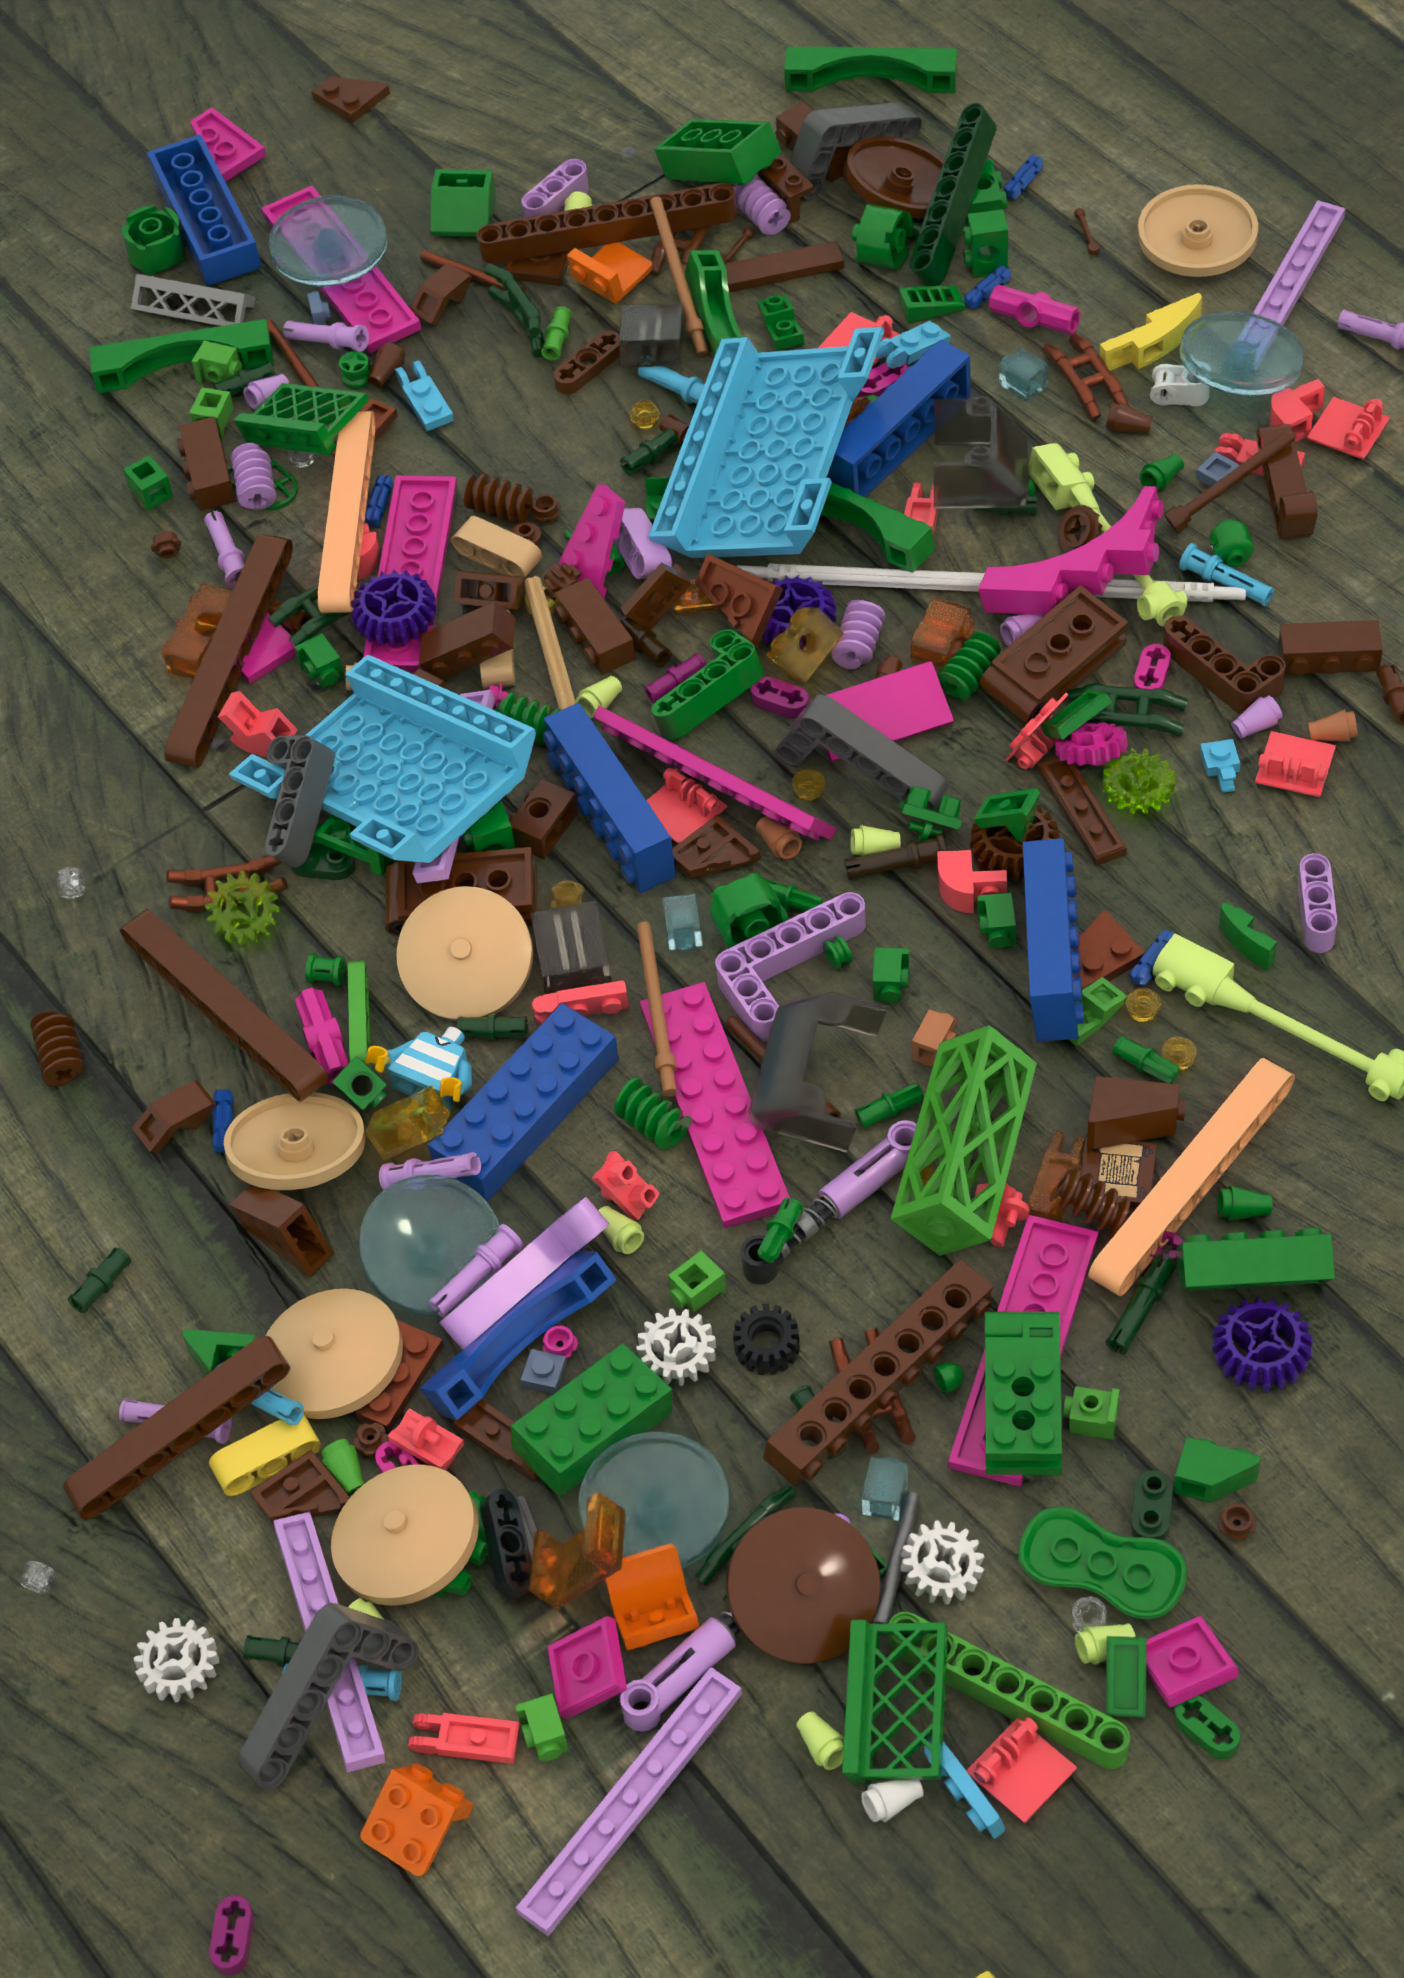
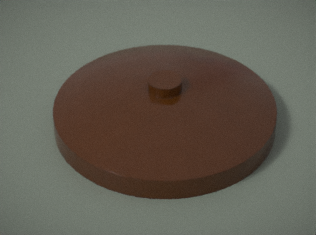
[844,137,944,218]
[726,1507,880,1664]

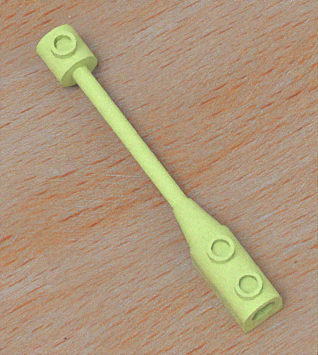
[1026,443,1187,626]
[1153,934,1404,1101]

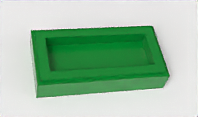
[1041,690,1112,740]
[1106,1636,1147,1717]

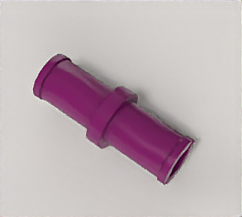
[644,653,707,704]

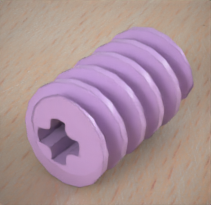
[734,174,791,235]
[231,443,277,510]
[831,599,885,670]

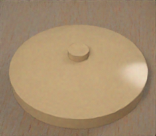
[1138,185,1258,277]
[396,886,533,1022]
[224,1092,366,1190]
[266,1289,403,1419]
[331,1465,479,1606]

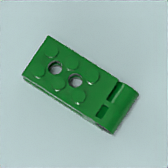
[985,1312,1062,1475]

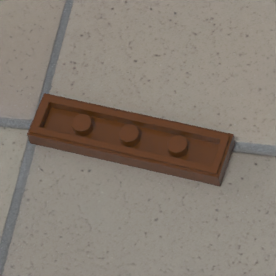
[724,241,844,292]
[1038,757,1127,866]

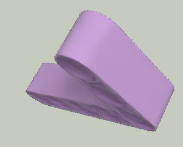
[715,892,866,1042]
[439,1197,609,1350]

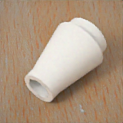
[861,1780,923,1822]

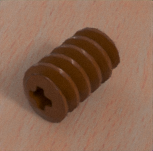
[463,473,533,523]
[30,1011,85,1087]
[1049,1166,1130,1240]

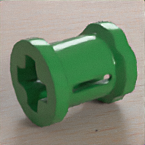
[305,953,346,986]

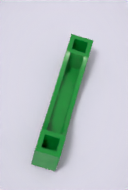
[784,47,957,94]
[684,250,761,355]
[89,319,274,394]
[820,483,935,573]

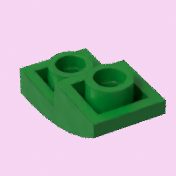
[757,295,805,351]
[1219,902,1277,971]

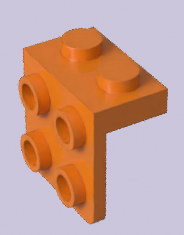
[567,242,653,304]
[603,1544,700,1651]
[360,1763,475,1876]

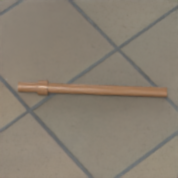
[650,197,708,357]
[637,921,677,1097]

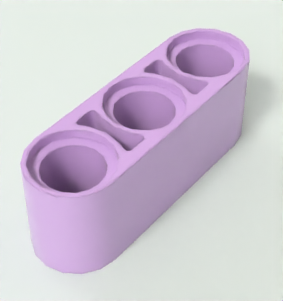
[521,159,589,218]
[613,508,672,579]
[1297,853,1337,953]

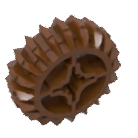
[970,804,1061,884]

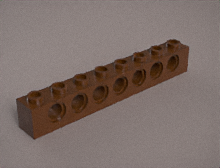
[763,1259,994,1487]

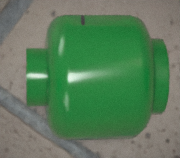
[1209,519,1254,567]

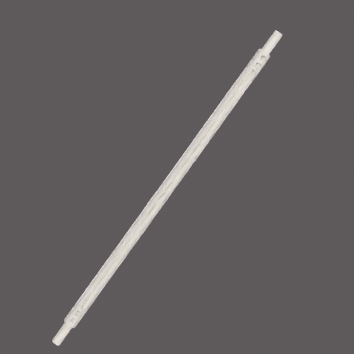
[737,563,1246,602]

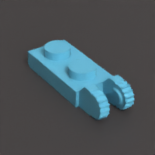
[876,321,951,369]
[395,360,454,432]
[923,1739,1006,1839]

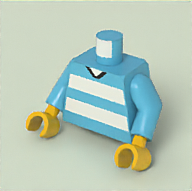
[365,1027,472,1112]

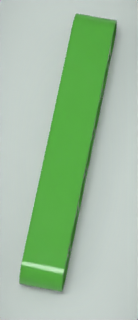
[888,1612,1130,1769]

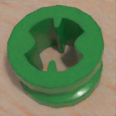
[823,935,853,970]

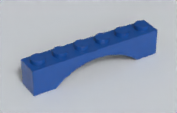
[420,1250,617,1420]

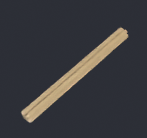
[524,576,576,710]

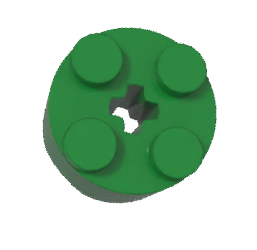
[852,204,913,270]
[121,206,186,276]
[710,873,788,948]

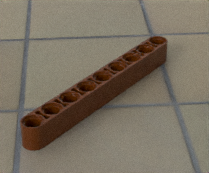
[476,183,738,264]
[165,533,293,768]
[119,909,329,1102]

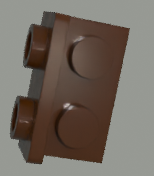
[758,155,813,224]
[621,562,692,629]

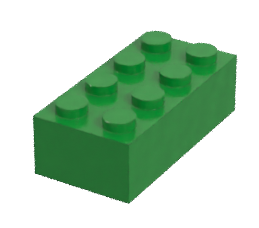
[654,119,782,185]
[1177,1228,1335,1291]
[511,1343,672,1497]

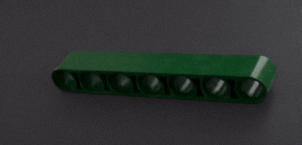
[909,103,997,286]

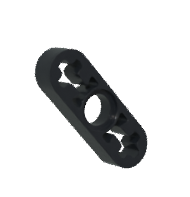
[480,1489,535,1599]

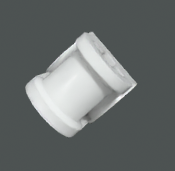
[1150,364,1210,406]

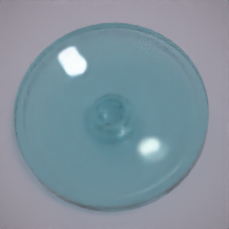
[269,196,387,287]
[1180,311,1304,396]
[358,1175,500,1316]
[579,1432,730,1568]

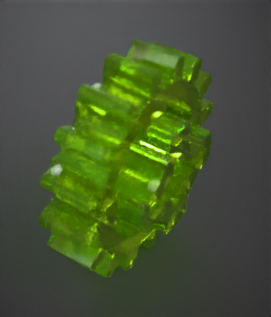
[1103,748,1175,814]
[205,871,280,945]

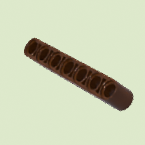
[63,1336,290,1519]

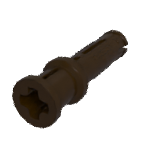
[844,833,946,880]

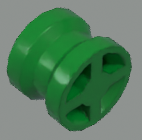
[339,351,370,390]

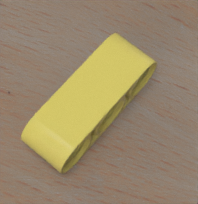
[209,1415,321,1496]

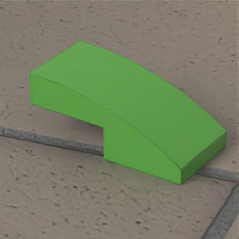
[1068,977,1128,1046]

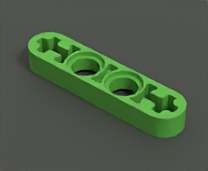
[348,960,371,1068]

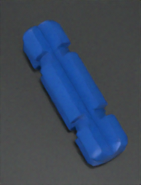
[1003,154,1043,200]
[964,265,1011,309]
[364,475,393,528]
[1129,930,1175,987]
[212,1089,233,1153]

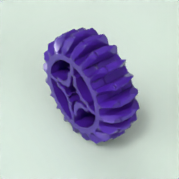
[351,569,437,647]
[762,574,836,653]
[1212,1296,1313,1394]

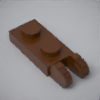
[452,1399,538,1481]

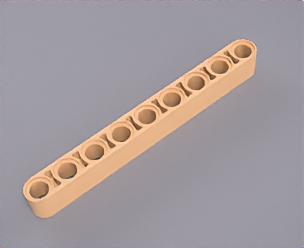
[318,411,375,613]
[1088,1058,1295,1296]

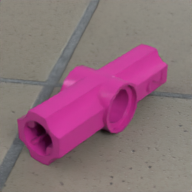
[989,284,1081,335]
[295,988,350,1086]

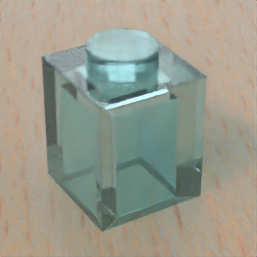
[999,347,1047,402]
[662,893,703,950]
[862,1457,909,1521]

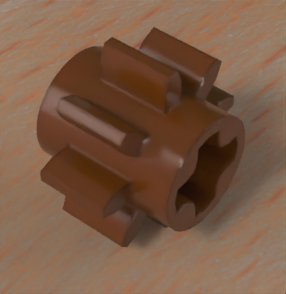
[544,562,582,600]

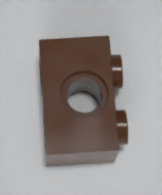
[453,571,526,610]
[509,779,578,860]

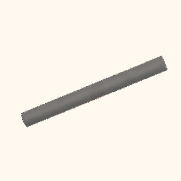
[873,1492,921,1624]

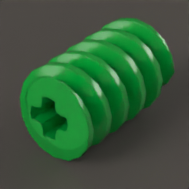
[937,631,1001,702]
[495,692,561,746]
[614,1077,692,1150]

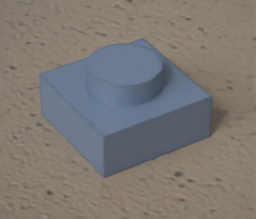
[307,291,331,325]
[1196,451,1240,486]
[521,1349,567,1394]

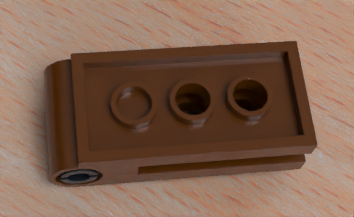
[979,585,1128,724]
[385,847,538,937]

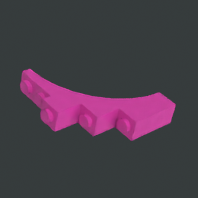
[978,486,1164,615]

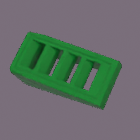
[899,285,965,324]

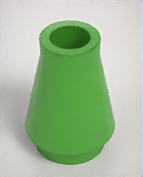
[321,1439,365,1497]

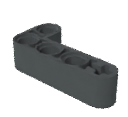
[265,735,335,868]

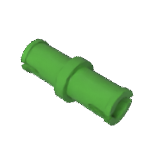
[541,306,572,361]

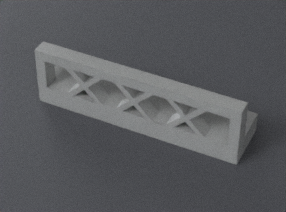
[131,274,256,326]

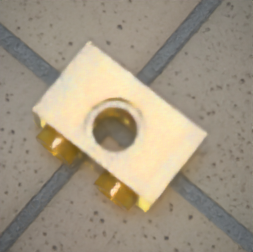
[766,607,844,683]
[365,1085,450,1161]

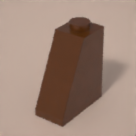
[1087,1076,1186,1149]
[229,1185,334,1277]

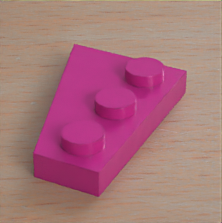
[190,107,266,182]
[558,484,626,599]

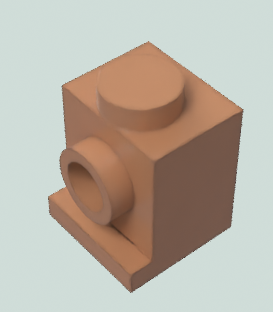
[912,1009,958,1068]

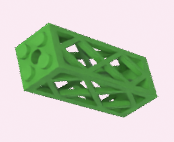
[891,1025,1037,1256]

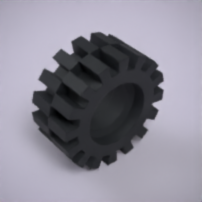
[733,1304,800,1376]

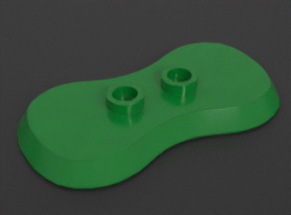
[1018,1506,1187,1619]

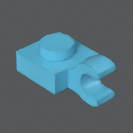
[1200,739,1240,793]

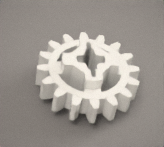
[636,1309,717,1386]
[900,1520,984,1605]
[134,1618,219,1702]

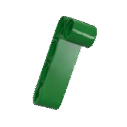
[652,629,764,740]

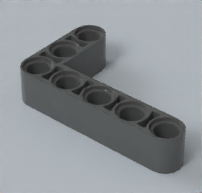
[790,102,922,200]
[775,694,948,810]
[238,1603,419,1790]

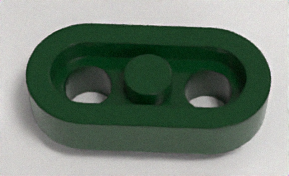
[291,843,355,880]
[1131,1470,1173,1540]

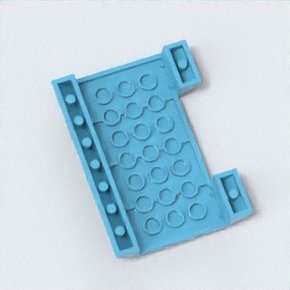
[648,327,884,558]
[229,654,536,863]

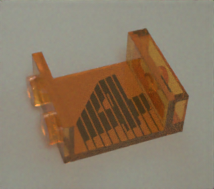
[529,1491,626,1610]

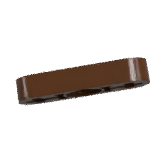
[553,330,623,394]

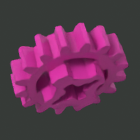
[1055,722,1128,766]

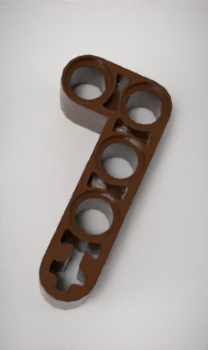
[1256,424,1318,539]
[1163,616,1286,714]

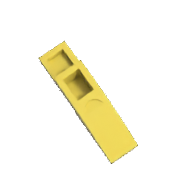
[1100,293,1202,371]

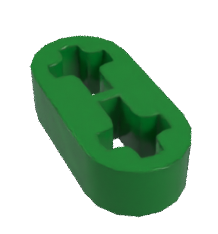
[1174,1695,1240,1759]

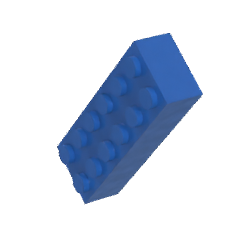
[147,134,261,286]
[827,340,971,497]
[542,702,676,894]
[1023,838,1084,1042]
[428,1003,619,1202]

